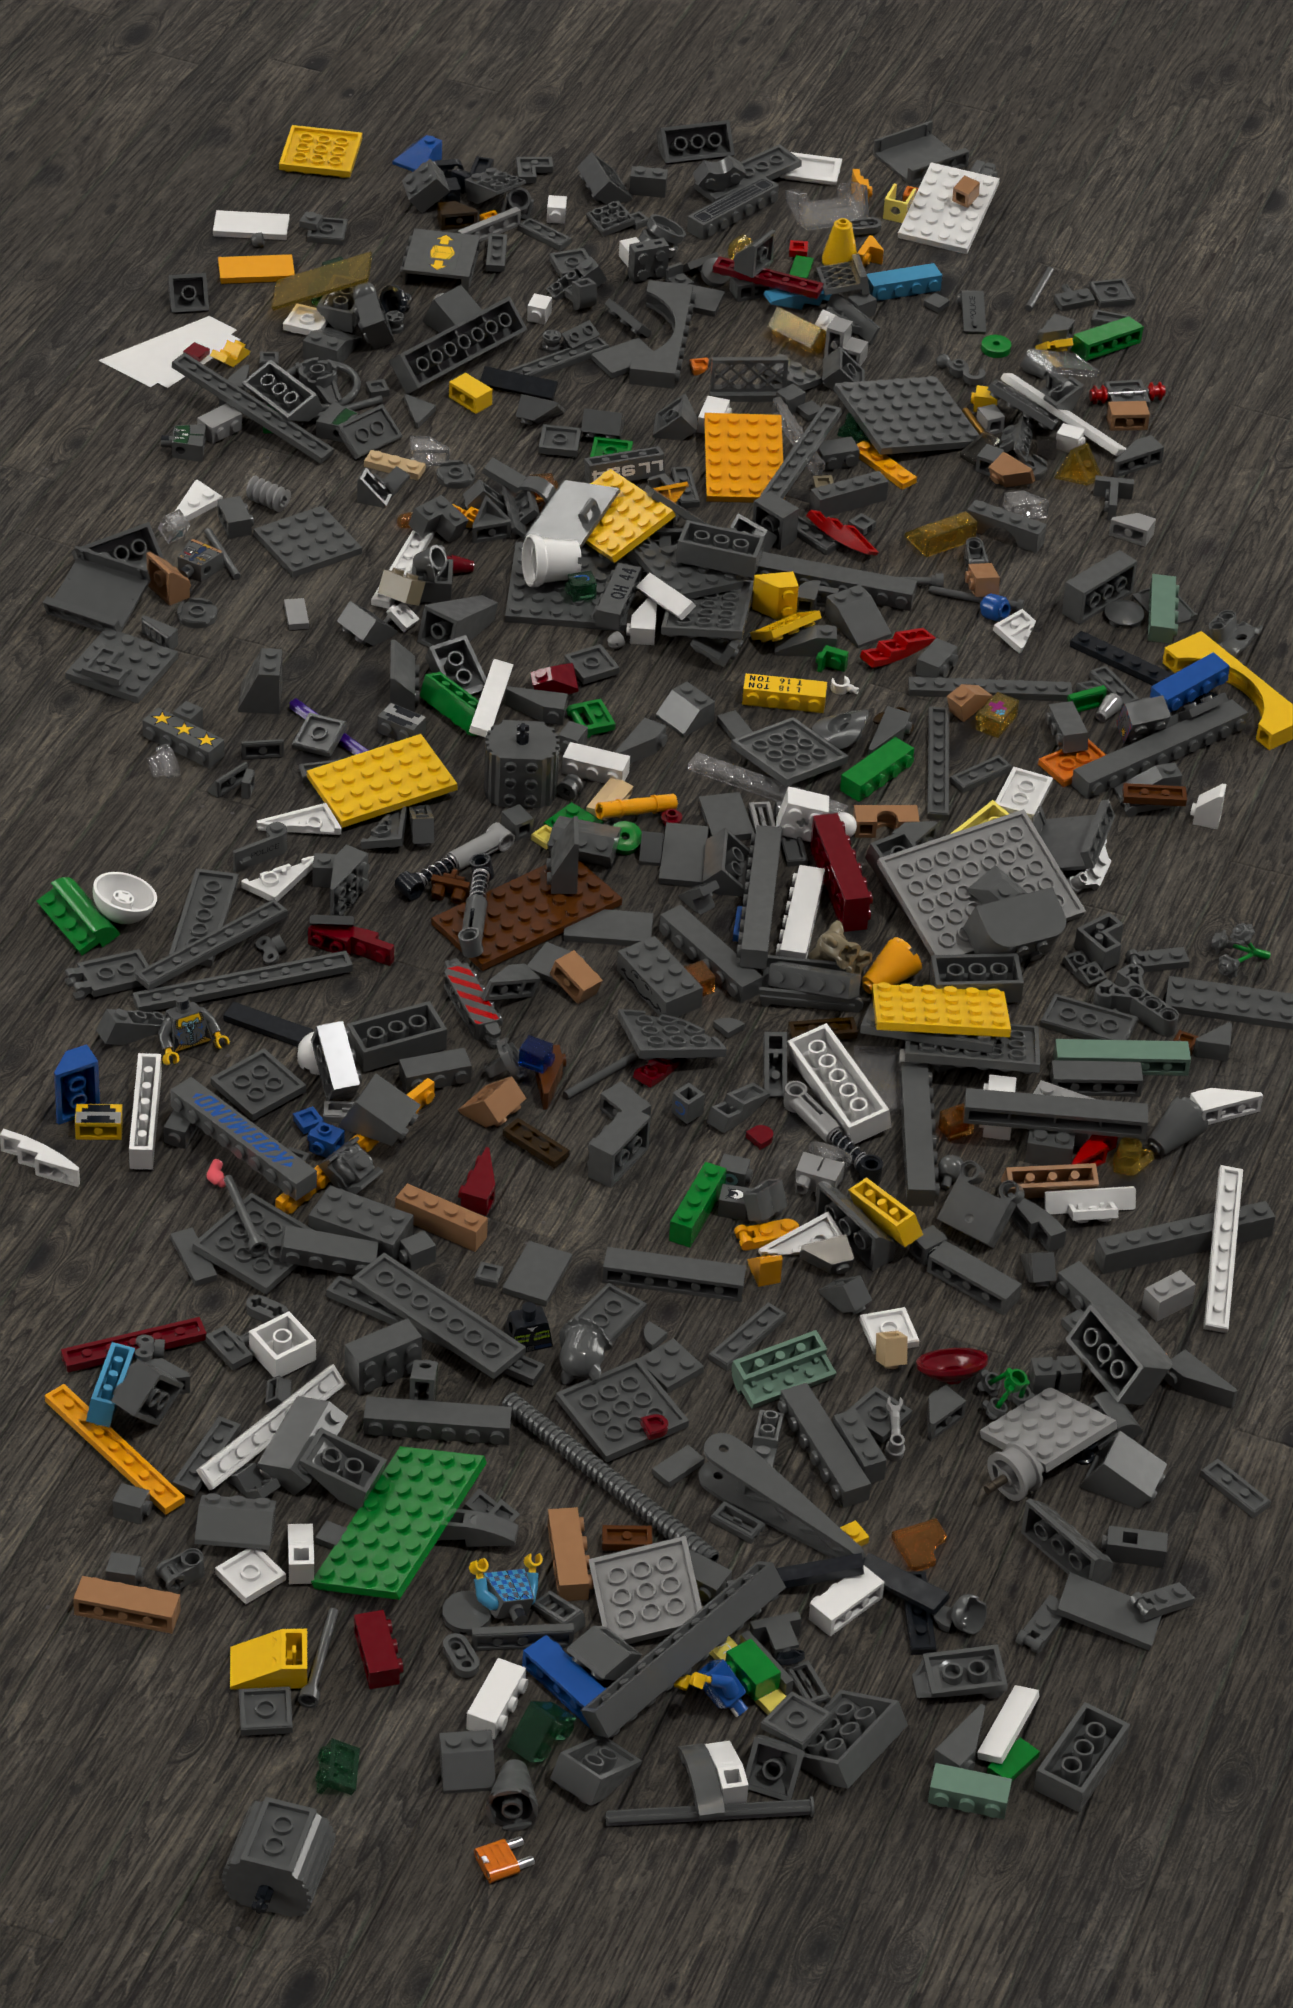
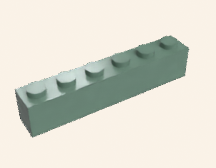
[1053,1039,1191,1076]

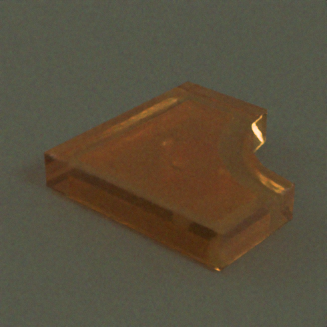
[891,1518,947,1571]

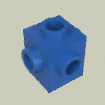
[307,1121,345,1158]

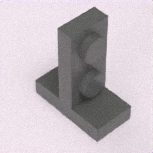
[1093,475,1134,521]

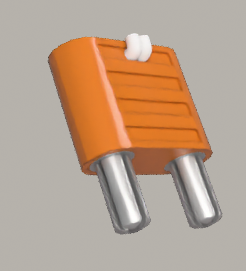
[474,1836,535,1883]

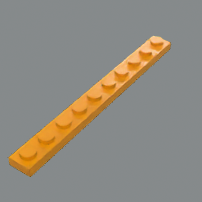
[275,1078,435,1215]

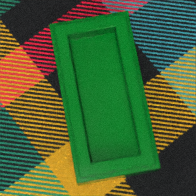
[790,255,814,279]
[1067,685,1107,712]
[987,1737,1040,1782]

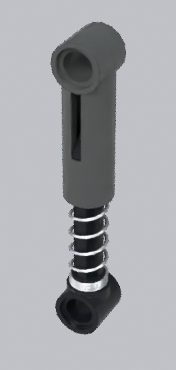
[458,853,495,958]

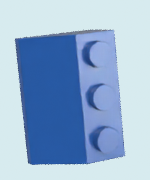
[54,1044,100,1125]

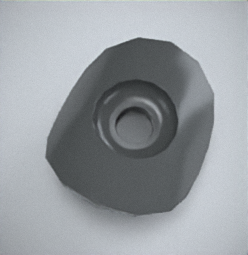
[812,709,869,749]

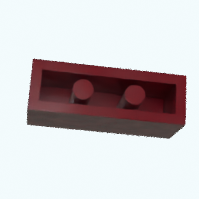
[354,1610,404,1689]

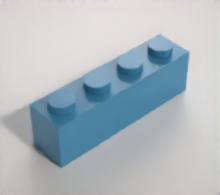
[867,263,942,301]
[86,1342,135,1428]

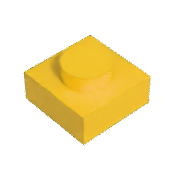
[840,1520,869,1546]

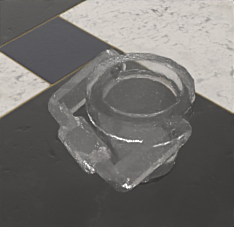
[147,744,181,779]

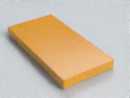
[218,254,295,284]

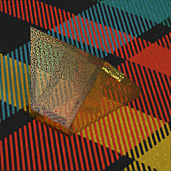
[1054,443,1102,485]

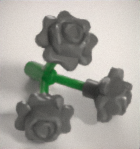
[1211,923,1271,980]

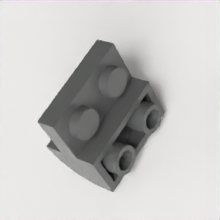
[1089,1392,1143,1450]

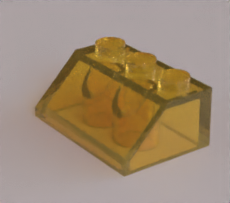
[767,307,826,354]
[905,511,977,557]

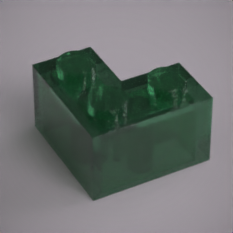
[507,1701,577,1762]

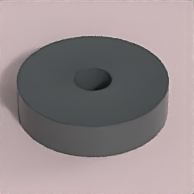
[700,258,730,287]

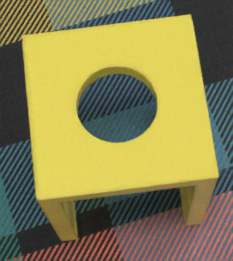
[883,183,917,223]

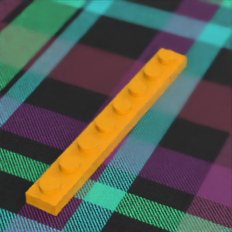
[45,1384,185,1515]

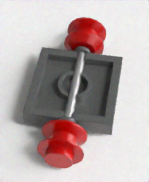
[1089,379,1166,408]

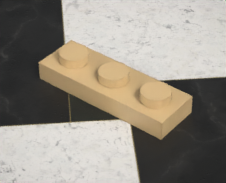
[364,450,426,480]

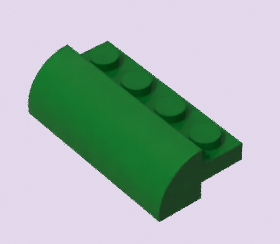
[36,877,120,956]

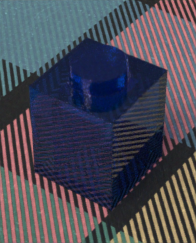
[519,1035,555,1074]

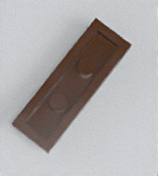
[1122,783,1187,807]

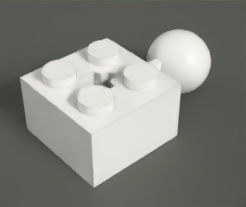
[776,787,857,842]

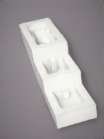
[0,1129,80,1187]

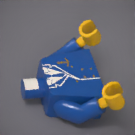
[674,1659,748,1717]

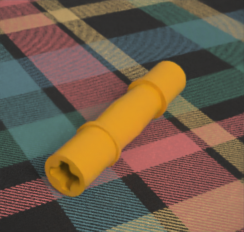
[595,794,678,819]

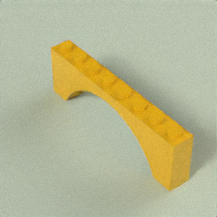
[1162,631,1293,750]

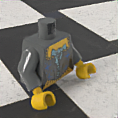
[158,995,230,1065]

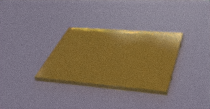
[272,251,372,311]

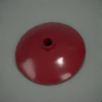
[916,1348,988,1385]

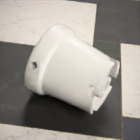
[522,534,582,587]

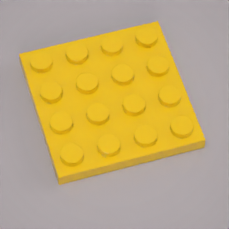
[279,125,362,178]

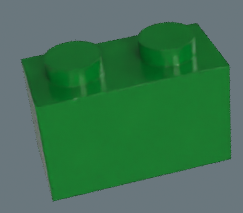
[725,1639,781,1701]

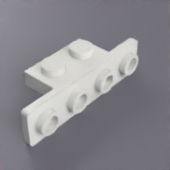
[1045,1186,1136,1223]

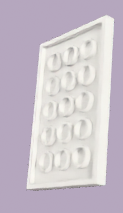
[898,163,1000,254]

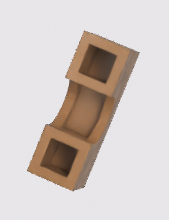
[853,805,920,838]

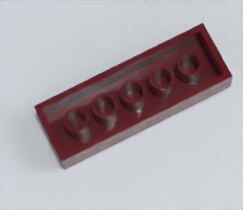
[810,813,873,932]

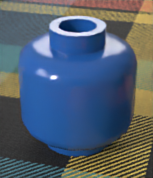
[980,593,1011,622]

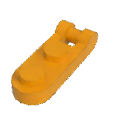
[734,1219,799,1251]

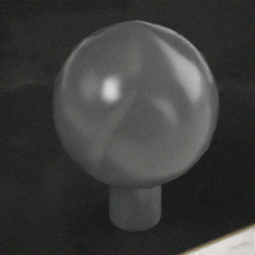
[938,1154,964,1190]

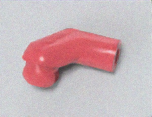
[207,1159,226,1188]

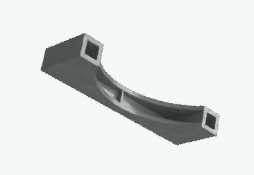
[629,280,696,389]

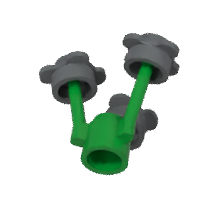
[977,1368,1035,1420]

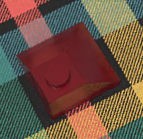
[530,663,579,695]

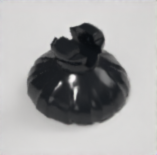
[379,284,411,314]

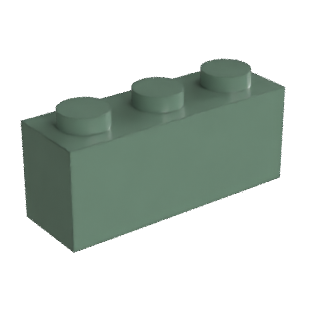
[928,1763,1012,1819]

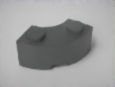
[693,155,747,190]

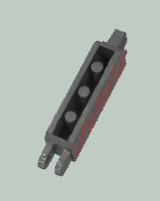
[444,958,503,1048]

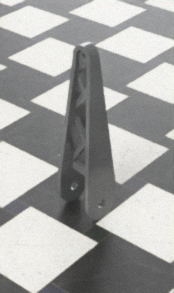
[698,1433,865,1559]

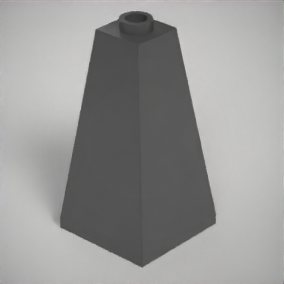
[417,595,498,647]

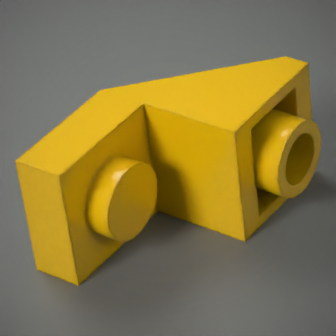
[210,340,251,367]

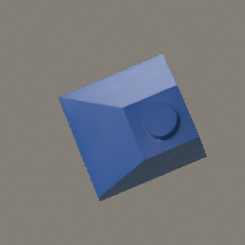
[392,135,442,171]

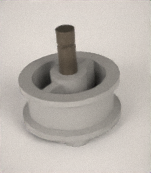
[983,1442,1044,1501]

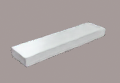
[636,573,696,620]
[977,1685,1040,1764]

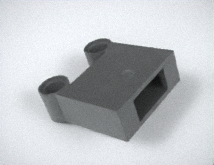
[937,1160,1025,1249]

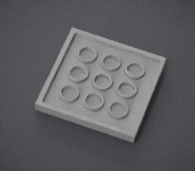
[980,1388,1117,1473]
[588,1536,702,1644]

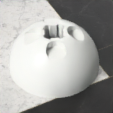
[93,872,157,924]

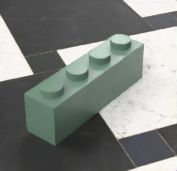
[1148,574,1179,644]

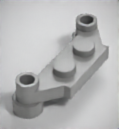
[1067,839,1112,894]

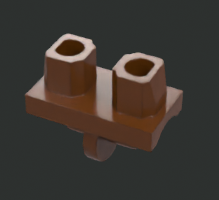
[431,868,472,905]

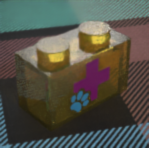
[976,692,1019,738]

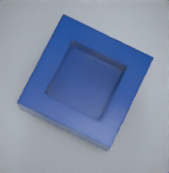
[293,1106,324,1134]

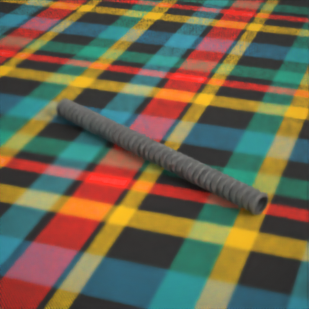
[502,1392,719,1562]

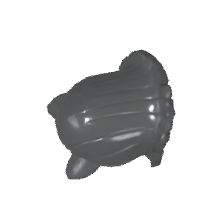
[559,1317,613,1385]

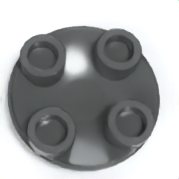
[1104,600,1144,627]

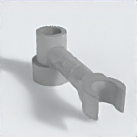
[885,1396,905,1461]

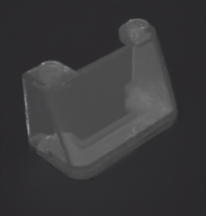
[785,181,869,230]

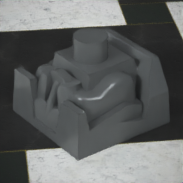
[318,1136,383,1194]

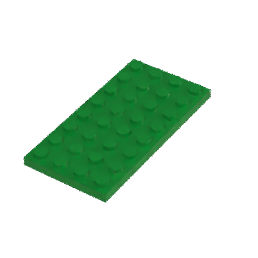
[311,1446,487,1600]

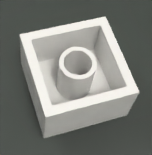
[249,1311,316,1377]

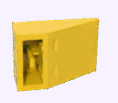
[230,1629,307,1689]

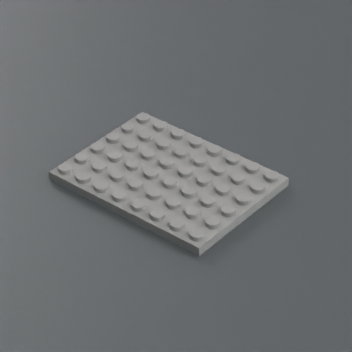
[877,809,1086,955]

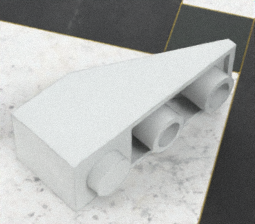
[288,1524,314,1584]
[705,1741,749,1804]

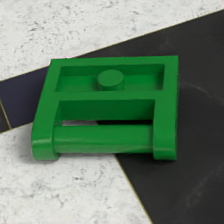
[566,699,616,739]

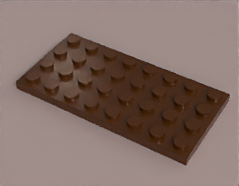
[431,860,622,971]

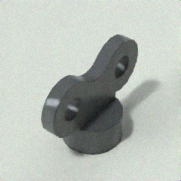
[256,934,287,965]
[135,1335,165,1361]

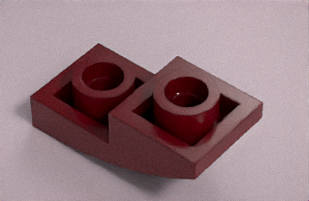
[633,1058,680,1088]

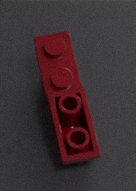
[308,924,394,966]

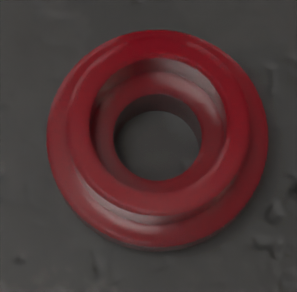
[661,809,682,826]

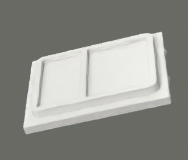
[780,152,842,185]

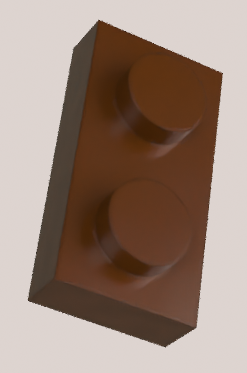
[602,1525,652,1551]

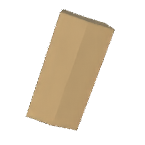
[586,778,634,823]

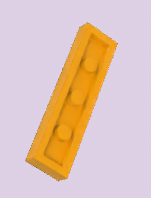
[856,440,917,490]

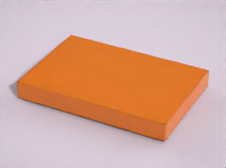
[1038,739,1106,787]

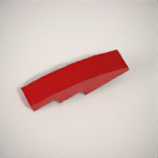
[806,510,879,556]
[860,628,936,668]
[1072,1134,1118,1168]

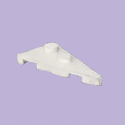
[167,480,223,531]
[257,803,341,835]
[241,856,314,902]
[758,1211,843,1256]

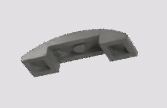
[678,1743,725,1819]

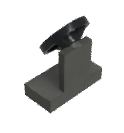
[749,1611,805,1665]

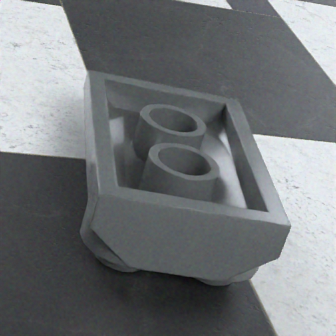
[912,1644,1008,1699]

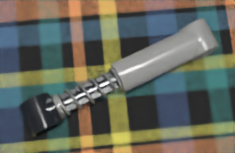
[394,822,515,900]
[784,1081,883,1185]

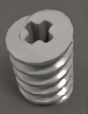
[246,475,291,512]

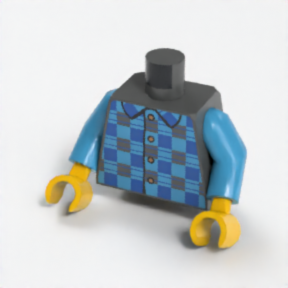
[469,1553,543,1625]

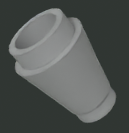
[1095,693,1123,722]

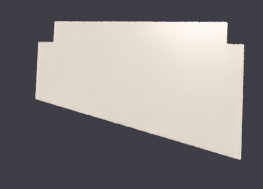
[99,316,240,388]

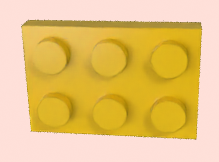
[750,610,822,642]

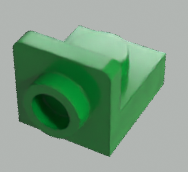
[816,645,849,673]

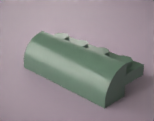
[731,1330,837,1409]

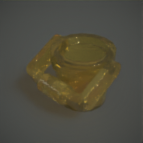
[1113,1137,1155,1175]

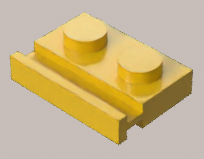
[1035,338,1073,354]

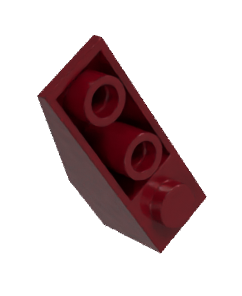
[458,1147,495,1216]

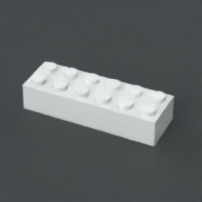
[787,1023,892,1144]

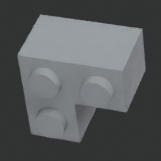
[824,316,868,366]

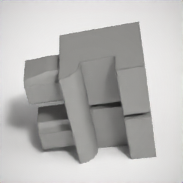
[795,1152,845,1196]

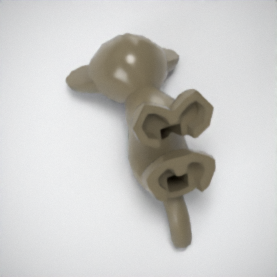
[808,920,872,974]

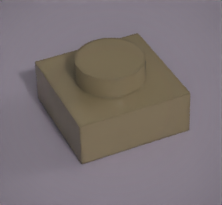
[812,475,834,488]

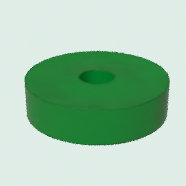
[981,335,1011,358]
[613,821,642,855]

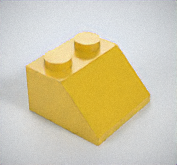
[752,571,799,620]

